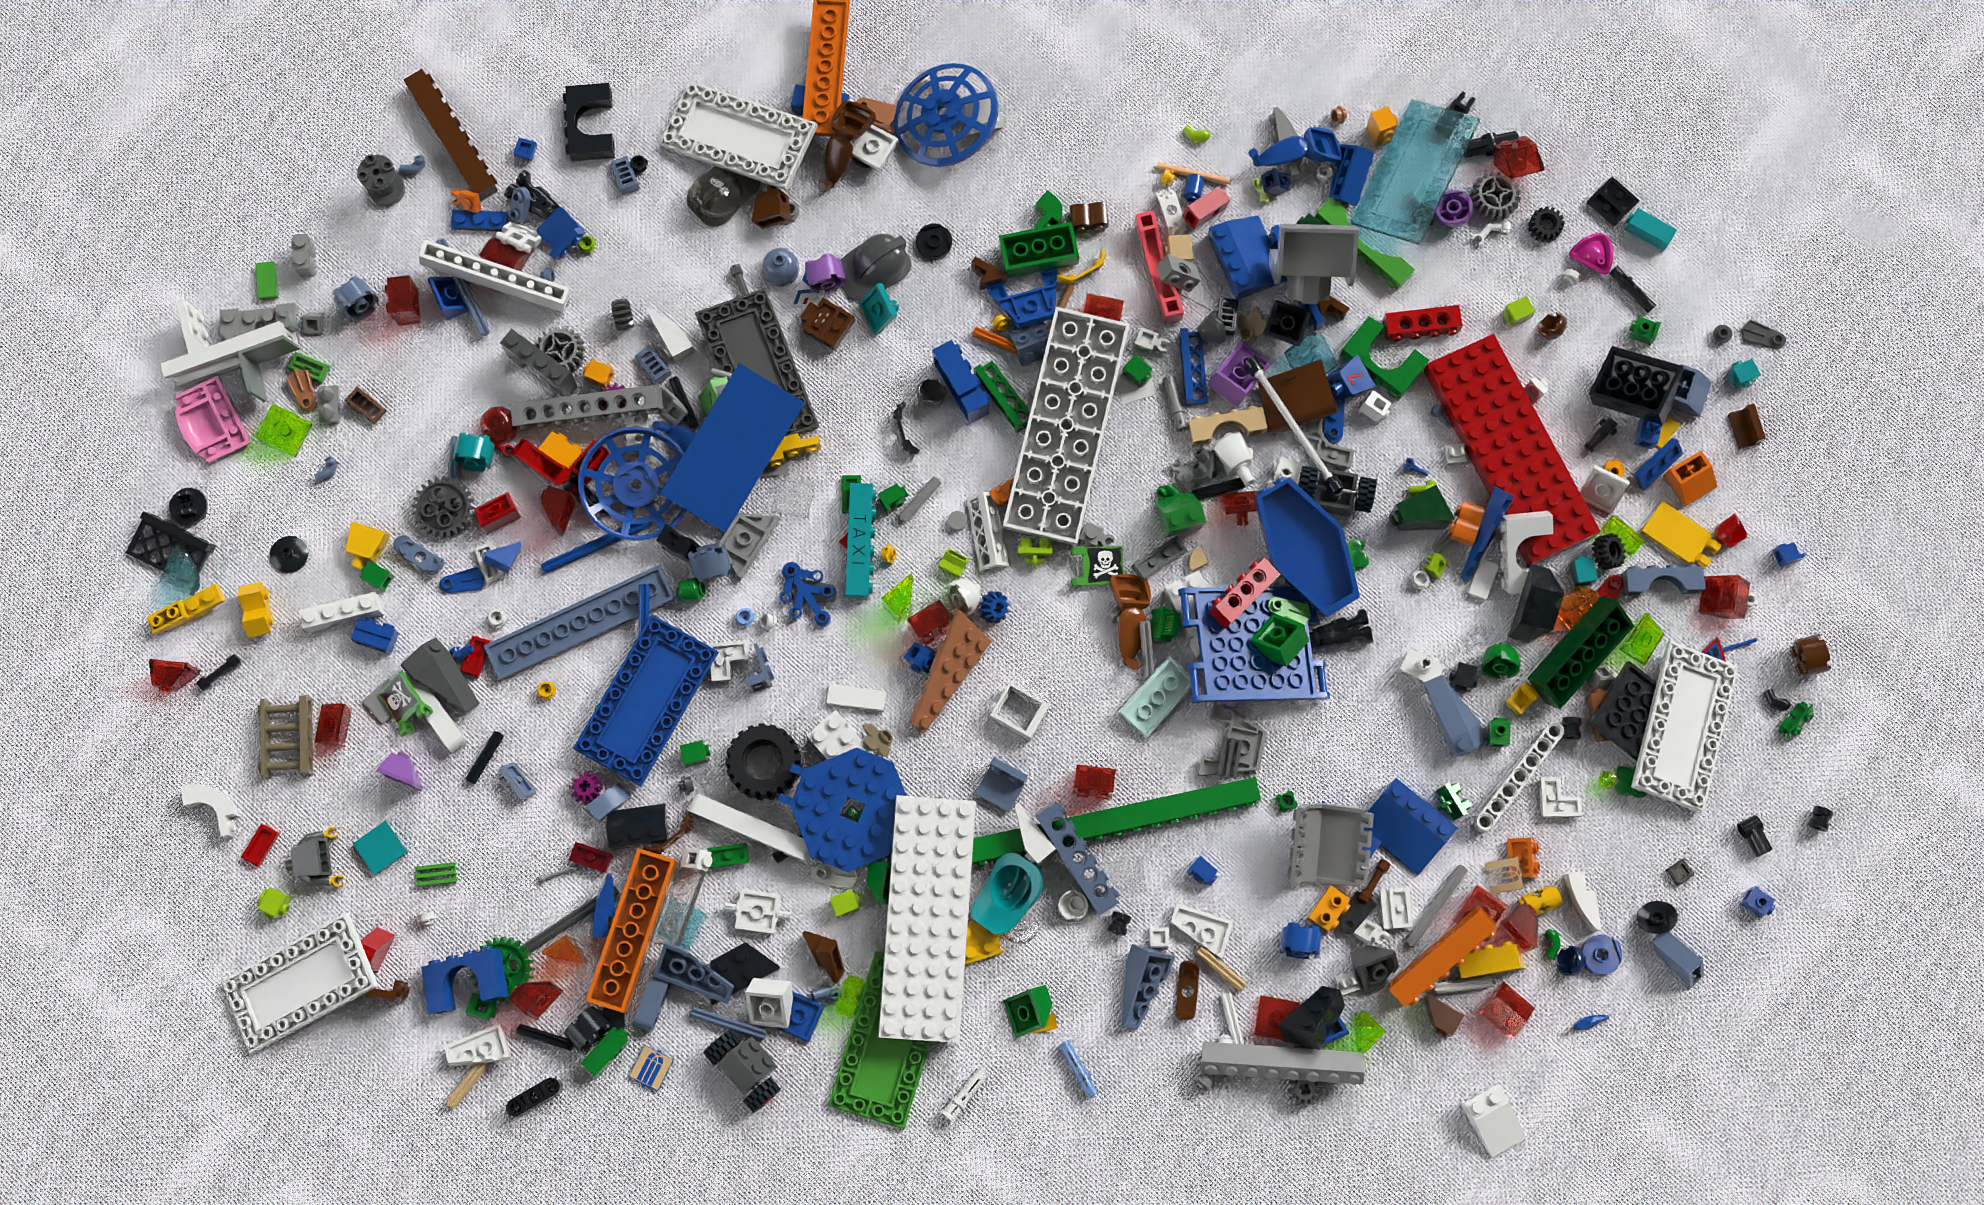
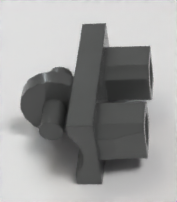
[1191,448,1217,484]

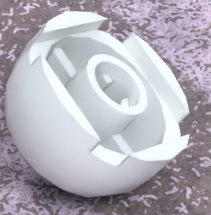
[945,579,981,617]

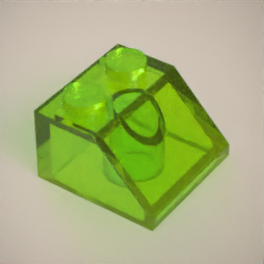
[255,404,312,457]
[881,573,914,623]

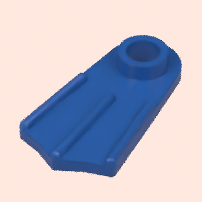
[439,567,485,593]

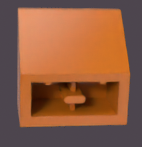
[1664,450,1717,506]

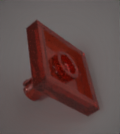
[1219,490,1258,526]
[1254,995,1300,1041]

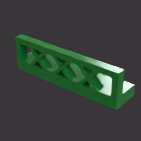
[974,361,1030,432]

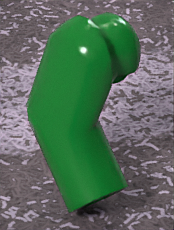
[1156,484,1182,498]

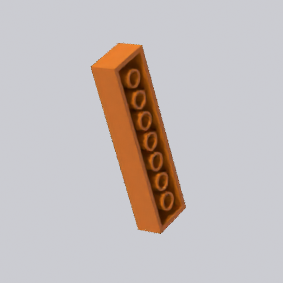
[585,848,678,1015]

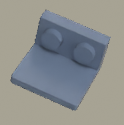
[745,643,774,694]
[976,757,1028,812]

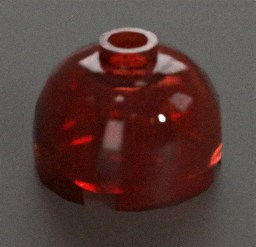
[480,406,518,445]

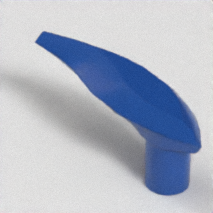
[1573,1015,1609,1030]

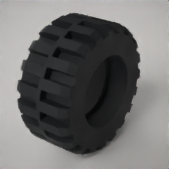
[725,723,802,801]

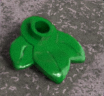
[1347,539,1369,574]
[1614,765,1648,798]

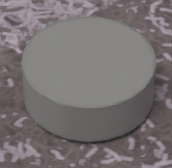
[948,511,967,531]

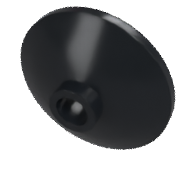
[270,536,308,573]
[1637,901,1678,934]

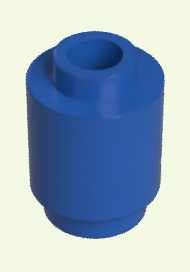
[1183,174,1204,203]

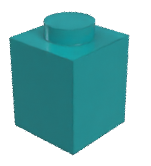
[1570,556,1598,587]

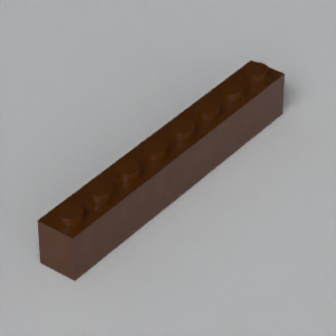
[403,69,498,201]

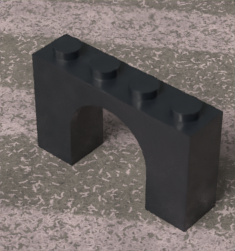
[563,83,616,161]

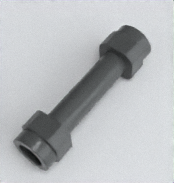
[730,264,749,296]

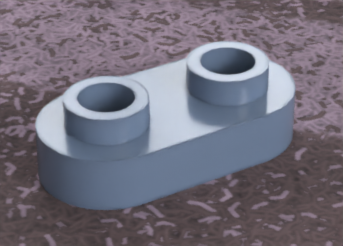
[509,187,531,223]

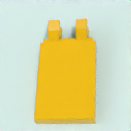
[1640,501,1722,569]

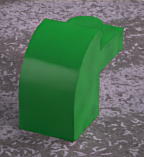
[1034,190,1062,229]

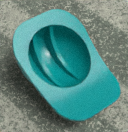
[971,853,1043,935]

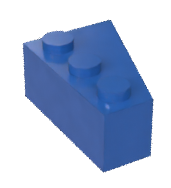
[1329,144,1374,206]

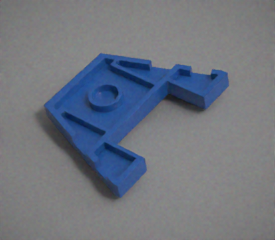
[987,268,1057,328]

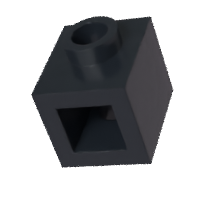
[1449,662,1478,694]

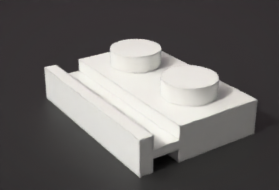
[1379,888,1413,930]

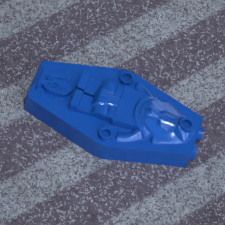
[1254,477,1360,617]

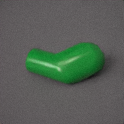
[1544,929,1561,960]

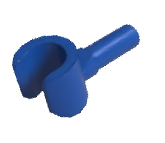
[1403,458,1429,476]

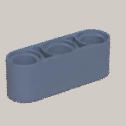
[632,971,671,1032]

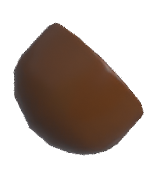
[1537,312,1567,340]

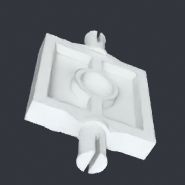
[724,889,792,934]

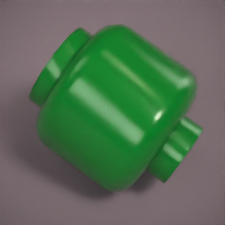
[676,577,706,604]

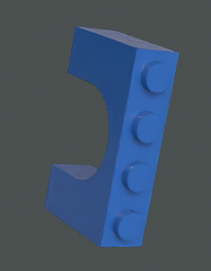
[421,946,509,1014]

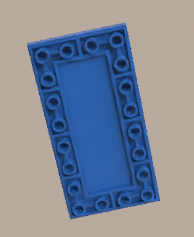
[660,363,805,533]
[573,614,719,787]

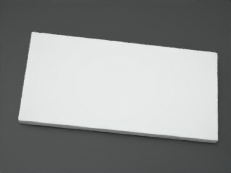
[659,80,818,191]
[1631,641,1739,813]
[221,912,378,1054]

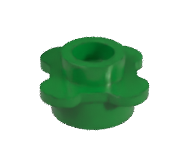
[1275,790,1298,813]

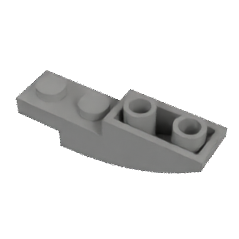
[1270,107,1303,182]

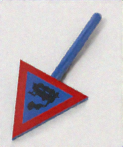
[1701,636,1757,662]

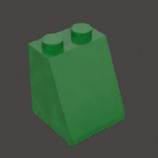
[1154,491,1206,538]

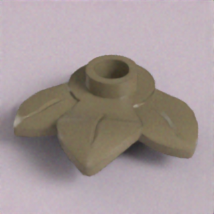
[1238,307,1267,344]
[862,724,893,757]

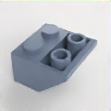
[1672,364,1712,417]

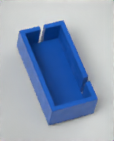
[932,340,990,424]

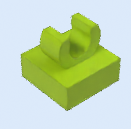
[1422,553,1448,579]

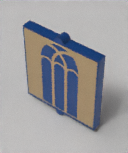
[629,1045,674,1091]

